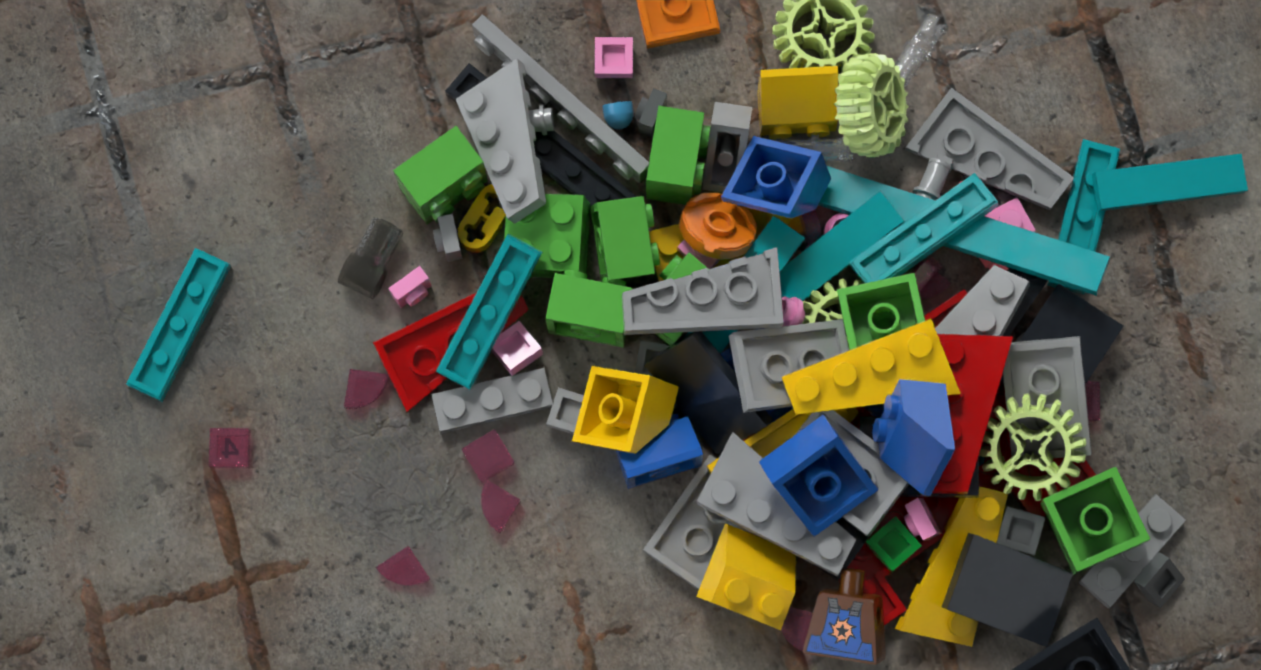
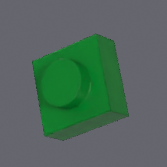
[865,516,922,573]

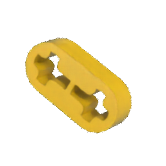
[458,184,506,253]

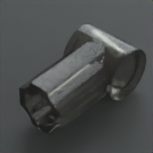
[338,217,404,299]

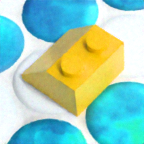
[757,66,838,140]
[572,366,679,454]
[696,523,796,630]

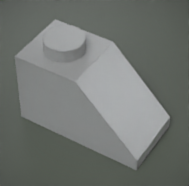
[702,102,752,193]

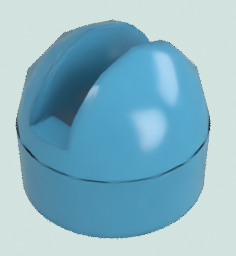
[602,101,634,130]

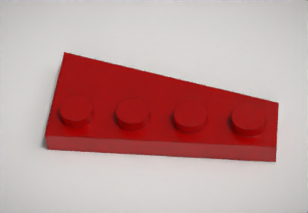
[373,292,529,412]
[932,334,1013,494]

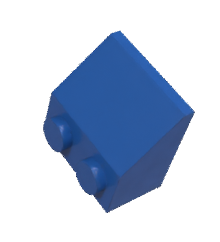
[721,136,831,219]
[872,379,955,496]
[616,414,703,489]
[759,415,879,537]

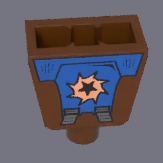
[803,568,886,665]

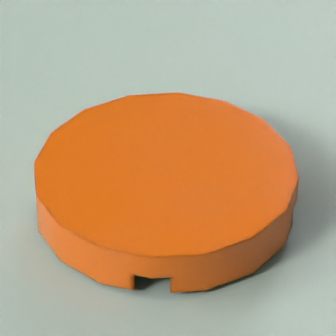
[679,193,757,260]

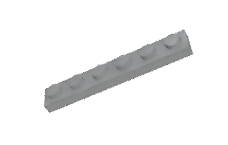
[472,14,649,183]

